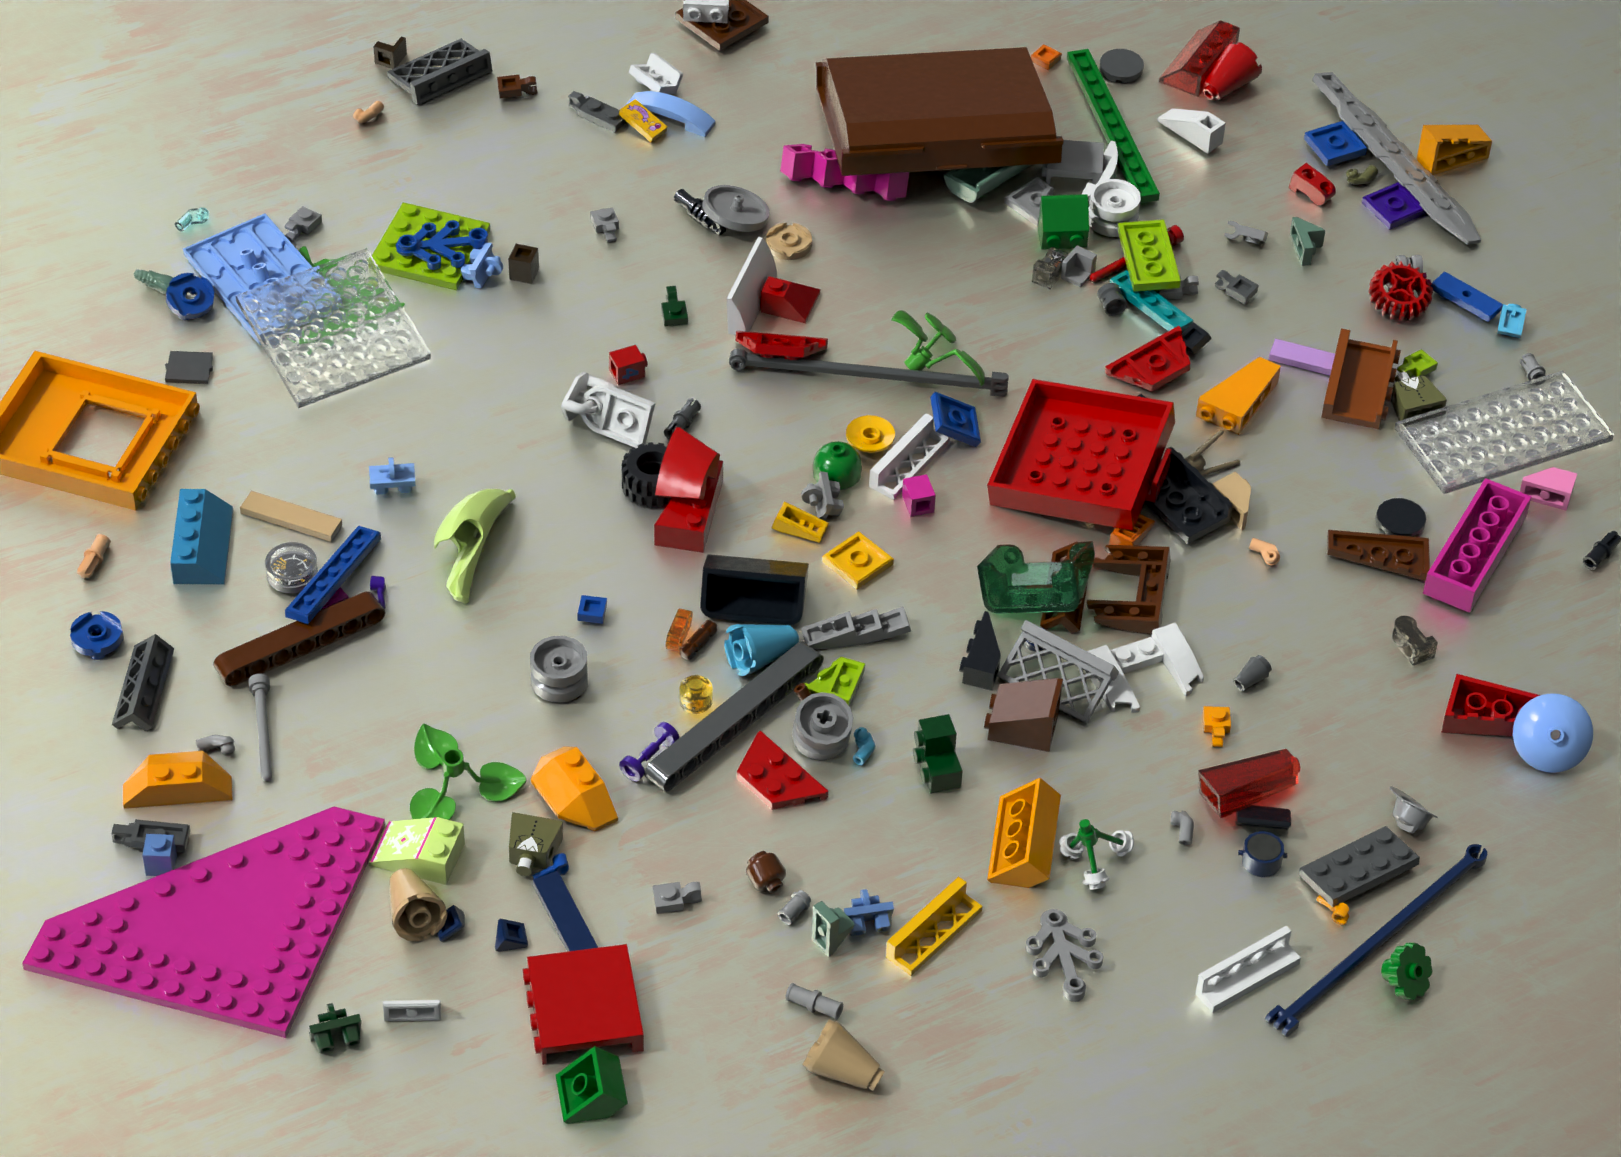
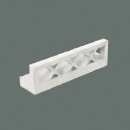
[869,413,949,500]
[1195,926,1301,1013]

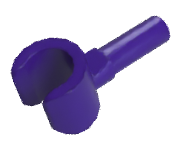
[370,576,386,609]

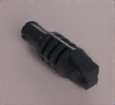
[674,189,726,235]

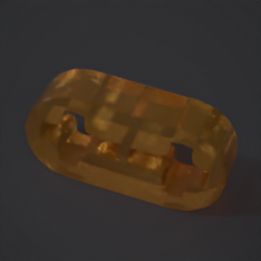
[665,608,693,652]

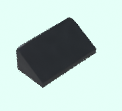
[1235,804,1291,830]

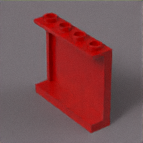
[523,944,644,1065]

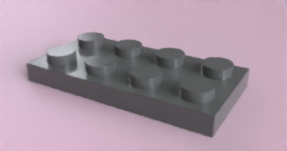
[1299,826,1420,908]

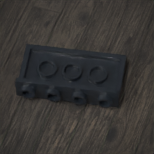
[1144,447,1232,544]

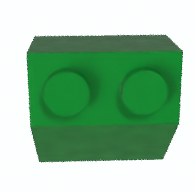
[1038,194,1089,249]
[555,1046,628,1124]

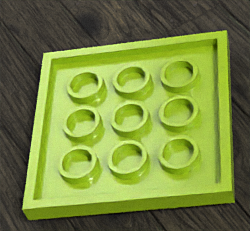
[368,202,490,291]

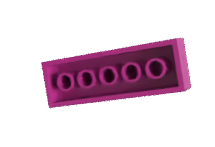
[1423,478,1532,613]

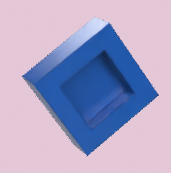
[577,595,607,624]

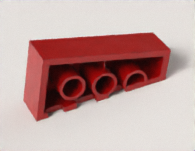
[654,460,723,553]
[1441,674,1540,736]

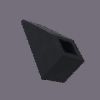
[959,611,1001,691]

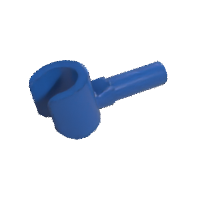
[532,853,569,879]

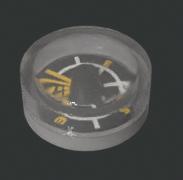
[265,542,318,593]

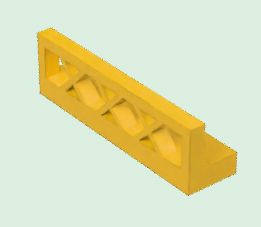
[886,876,982,976]

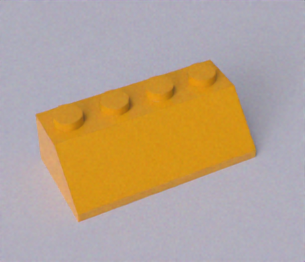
[987,778,1061,888]

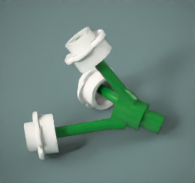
[1059,819,1134,889]

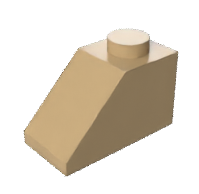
[1212,471,1251,531]

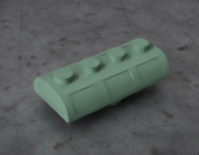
[944,165,1031,203]

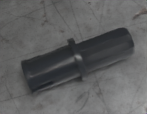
[1583,531,1621,570]

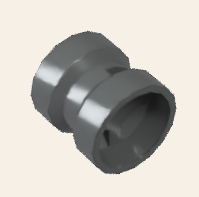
[1097,283,1127,316]

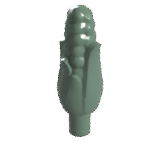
[134,269,188,295]

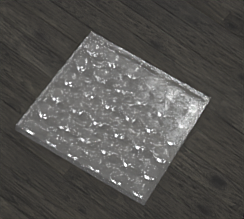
[236,248,431,408]

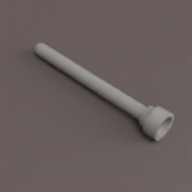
[248,674,272,782]

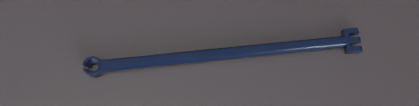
[1265,844,1488,1037]

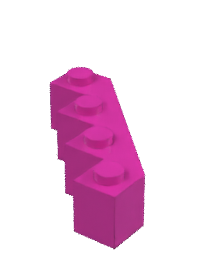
[780,144,909,201]

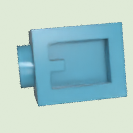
[1497,304,1527,338]

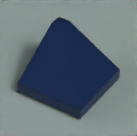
[437,905,465,942]
[495,918,528,952]

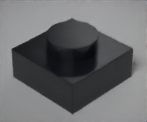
[1182,322,1212,355]

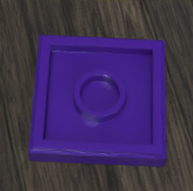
[1362,182,1426,230]

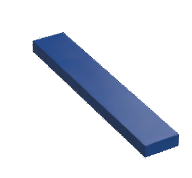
[285,526,381,624]

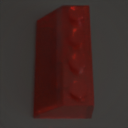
[1159,20,1240,97]

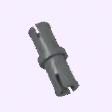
[664,398,701,439]

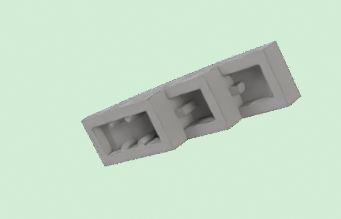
[801,607,911,650]

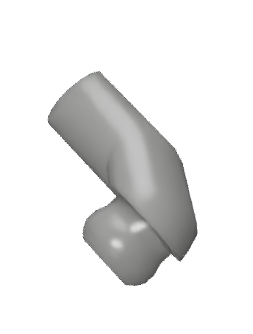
[196,735,235,755]
[1170,811,1194,845]

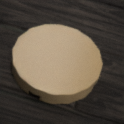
[766,223,812,260]

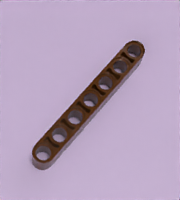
[213,591,385,686]

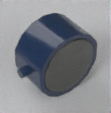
[1238,831,1287,877]

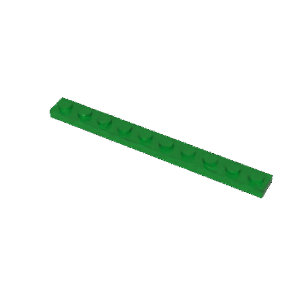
[1067,49,1160,203]

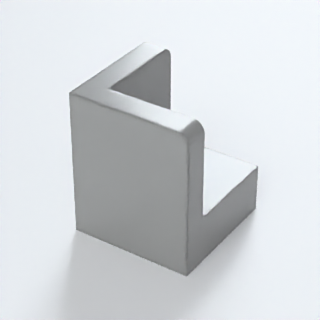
[1061,246,1097,287]

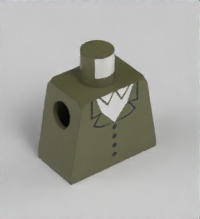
[1391,372,1447,427]
[509,812,563,876]

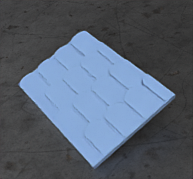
[183,213,344,345]

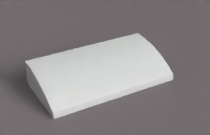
[727,237,777,335]

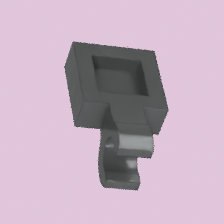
[1215,270,1259,304]

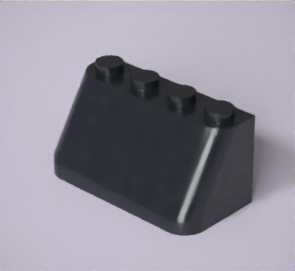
[700,554,809,625]

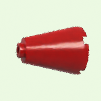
[1202,41,1262,101]

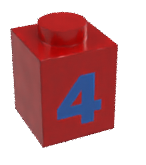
[609,345,648,385]

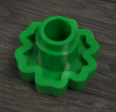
[1381,943,1433,1000]

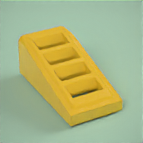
[771,501,829,543]

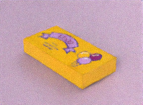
[619,99,668,143]

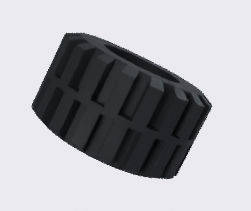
[622,442,672,508]

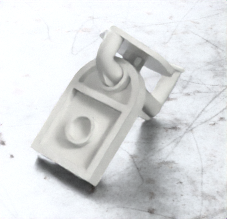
[561,372,655,448]

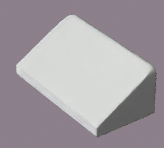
[383,1000,441,1021]

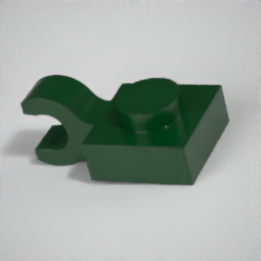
[661,286,688,327]

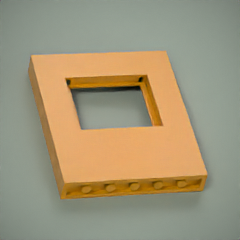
[0,351,200,511]

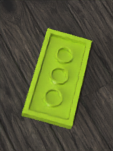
[1118,220,1181,291]

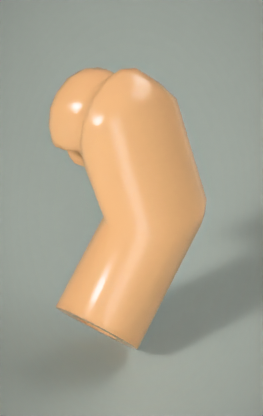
[353,101,384,124]
[1249,538,1280,565]

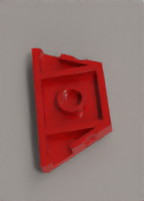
[1105,326,1191,391]
[735,331,828,360]
[737,731,828,810]

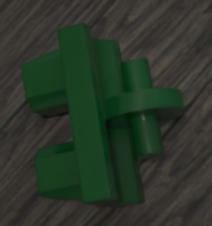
[309,1003,361,1053]

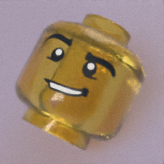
[679,675,713,714]

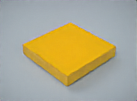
[822,531,894,589]

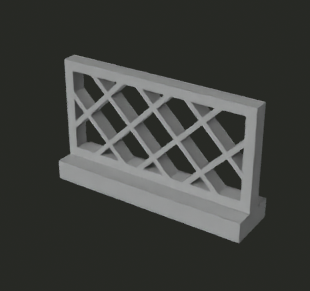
[997,620,1119,724]

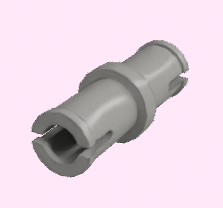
[785,983,844,1020]

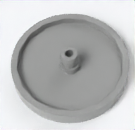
[702,185,770,232]

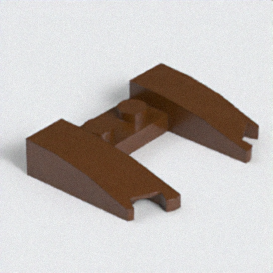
[1086,545,1171,634]

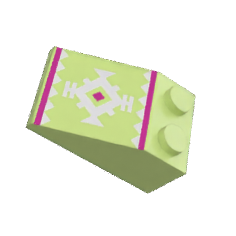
[369,817,465,885]

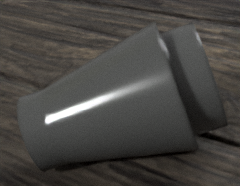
[1233,655,1272,691]

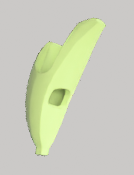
[434,489,516,604]

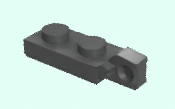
[568,91,626,133]
[111,819,190,853]

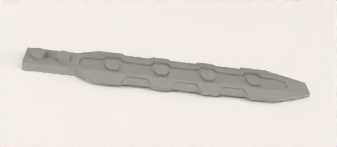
[1312,72,1481,245]

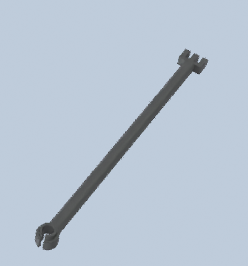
[729,349,1009,397]

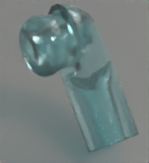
[175,207,209,232]

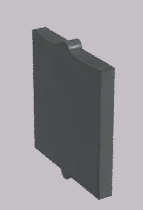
[165,351,213,384]

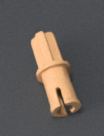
[77,534,111,579]

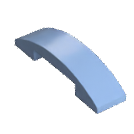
[625,91,715,137]

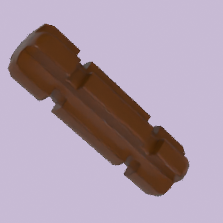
[680,620,717,660]

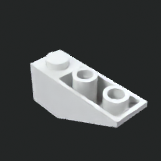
[1157,108,1226,154]

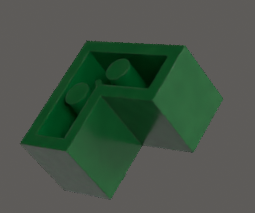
[913,714,963,794]

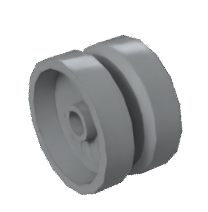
[530,636,588,703]
[792,692,853,761]

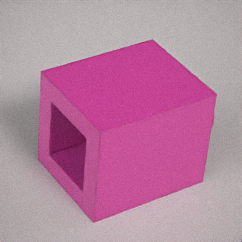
[902,474,936,517]

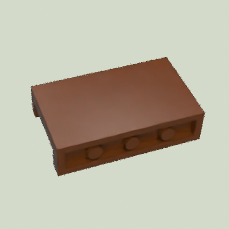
[1321,328,1401,429]

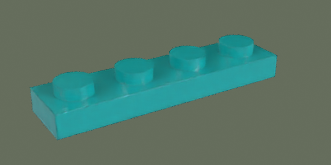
[1110,270,1193,333]

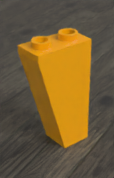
[1196,357,1281,435]

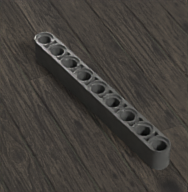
[644,641,824,792]

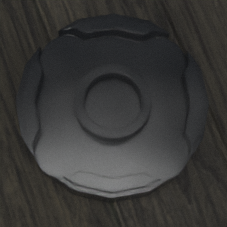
[1375,498,1426,537]

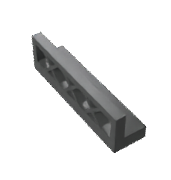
[112,634,174,731]

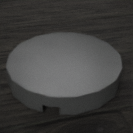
[1100,49,1144,83]

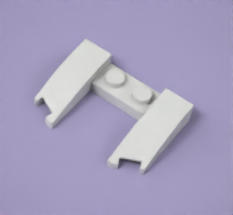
[1085,623,1204,713]

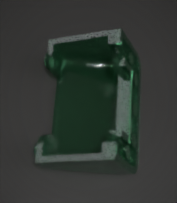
[977,541,1095,614]

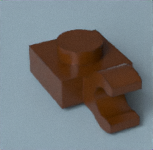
[497,75,538,98]

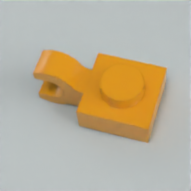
[1202,706,1231,747]

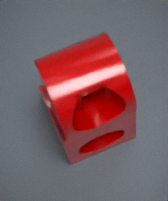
[1289,163,1336,205]

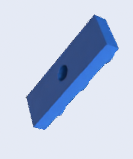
[1431,271,1503,322]

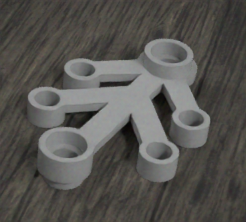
[1026,909,1103,1002]

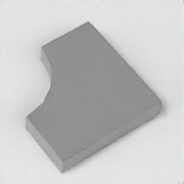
[1005,177,1054,226]

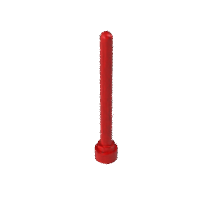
[1090,225,1184,282]

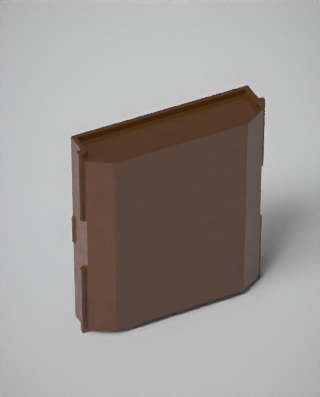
[816,47,1064,176]

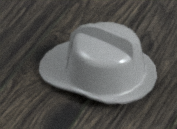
[1390,786,1438,834]

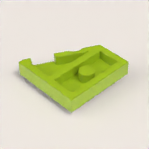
[804,657,865,706]

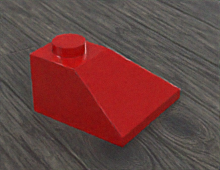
[761,276,821,324]

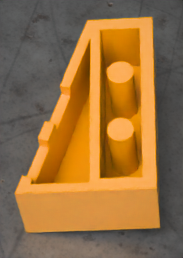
[1417,125,1492,175]

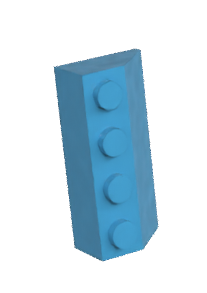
[170,489,233,584]

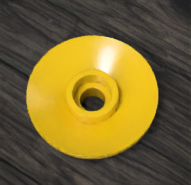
[846,415,895,453]

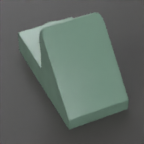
[1290,217,1325,266]
[812,901,854,957]

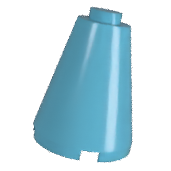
[724,624,799,676]

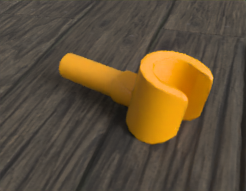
[1316,895,1349,925]

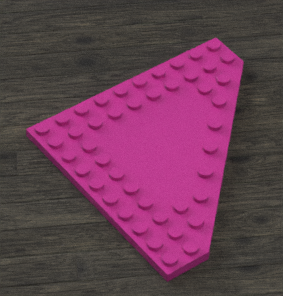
[22,807,385,1038]

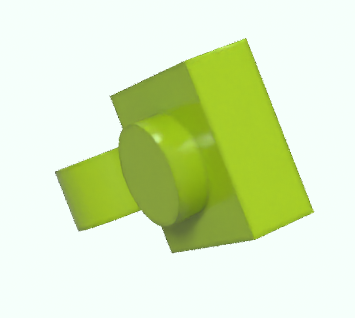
[1397,349,1438,378]

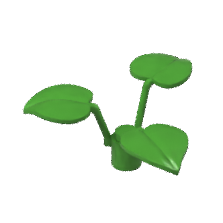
[891,310,985,387]
[410,723,526,820]

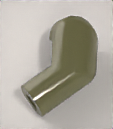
[1346,165,1378,185]

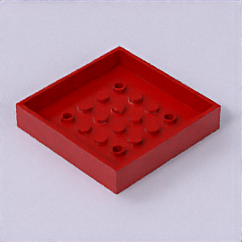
[987,379,1175,531]

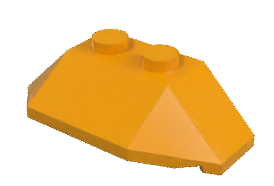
[531,746,618,832]
[123,751,232,808]

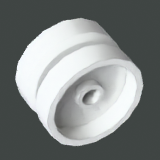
[1088,179,1141,237]

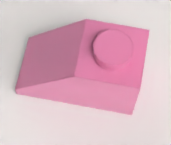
[1520,467,1577,511]

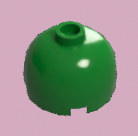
[813,441,862,490]

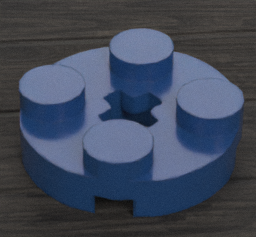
[166,273,214,320]
[70,611,124,660]

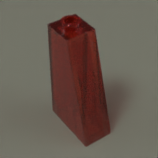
[1198,749,1300,818]

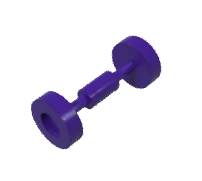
[619,722,680,782]

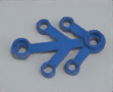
[396,220,488,270]

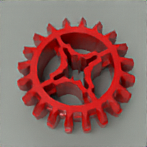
[1369,261,1433,322]

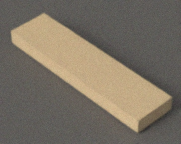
[240,491,342,542]

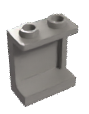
[1042,140,1104,185]

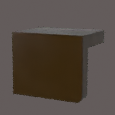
[373,36,407,69]
[508,244,539,284]

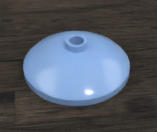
[1513,693,1593,773]

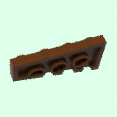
[1327,530,1430,581]

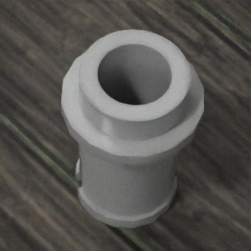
[1520,353,1546,383]
[777,890,811,925]

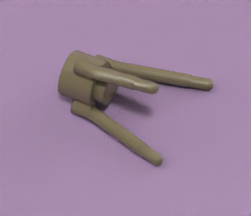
[1185,430,1241,476]

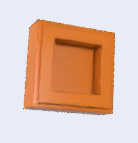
[1031,44,1062,70]

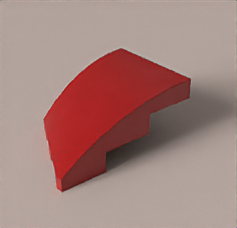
[655,427,720,500]

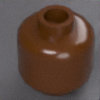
[746,851,786,893]

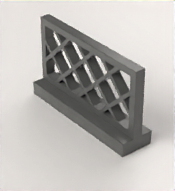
[387,38,492,105]

